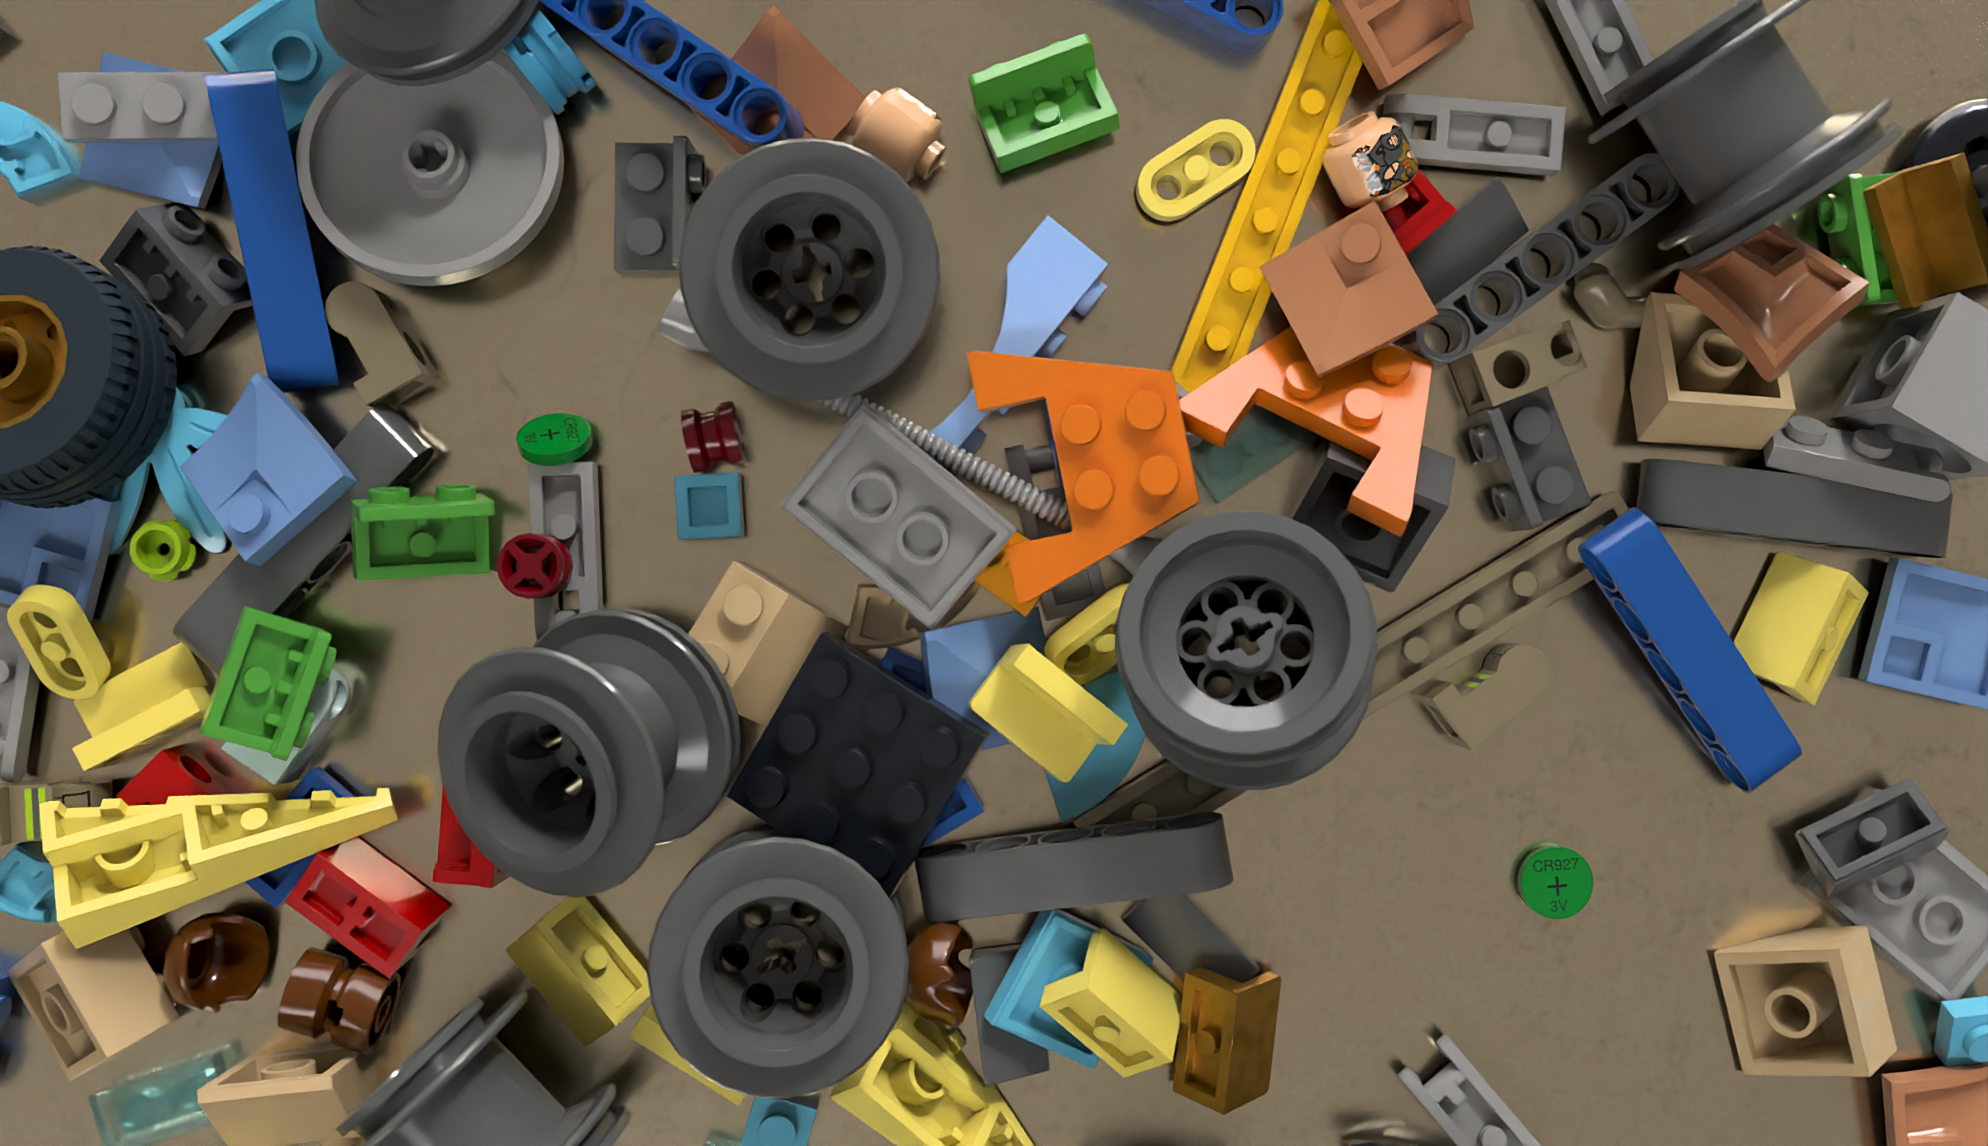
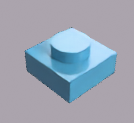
[674,472,745,540]
[1933,996,1988,1067]
[741,1097,819,1146]

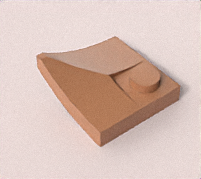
[1329,0,1475,90]
[690,5,866,157]
[1259,201,1439,378]
[1674,223,1870,383]
[1881,1062,1988,1146]

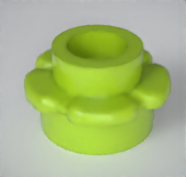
[130,519,197,581]

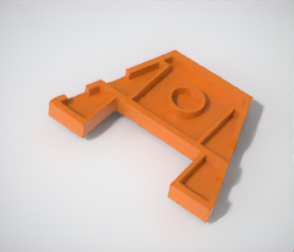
[1180,326,1433,537]
[966,351,1201,604]

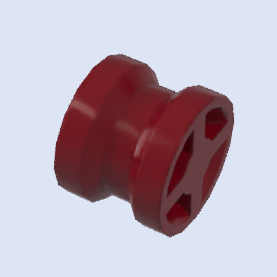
[681,401,746,473]
[496,533,573,599]

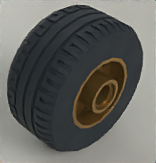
[0,245,177,509]

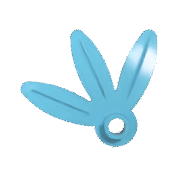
[103,387,228,555]

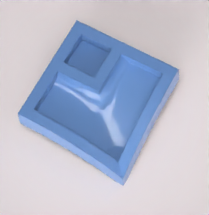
[79,52,222,209]
[180,372,358,567]
[0,494,122,622]
[1858,557,1988,710]
[920,607,1046,751]

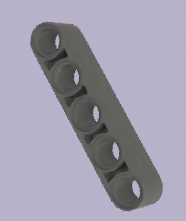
[1402,153,1681,370]
[173,403,436,676]
[1636,459,1953,558]
[914,812,1234,922]

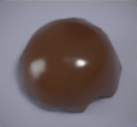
[163,912,271,1013]
[905,921,973,1027]

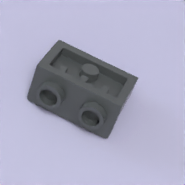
[614,136,706,274]
[99,202,253,357]
[1469,386,1592,531]

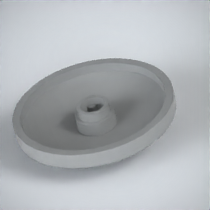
[296,52,564,286]

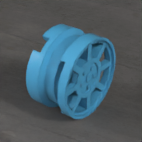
[503,10,598,115]

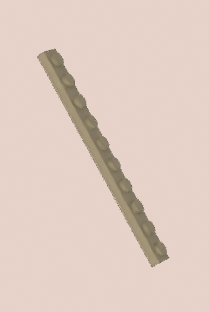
[1072,490,1628,827]

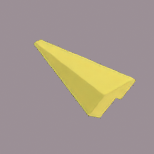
[39,788,398,949]
[829,997,1034,1146]

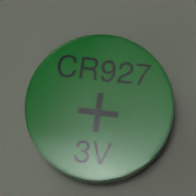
[516,413,593,466]
[1518,845,1593,919]

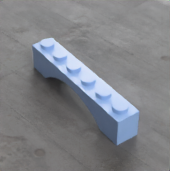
[928,215,1108,468]

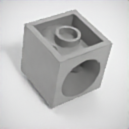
[1832,292,1988,480]

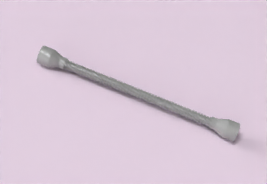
[658,288,1164,576]

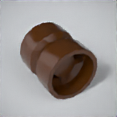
[277,947,401,1055]

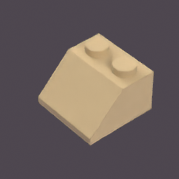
[1630,292,1796,450]
[689,561,849,727]
[6,926,180,1081]
[1714,926,1897,1077]
[197,1047,378,1146]

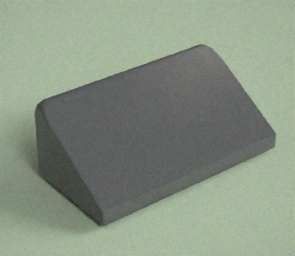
[1406,176,1529,305]
[1795,777,1950,900]
[1121,894,1260,983]
[969,944,1050,1085]

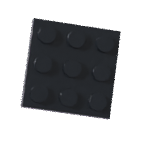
[727,631,990,899]

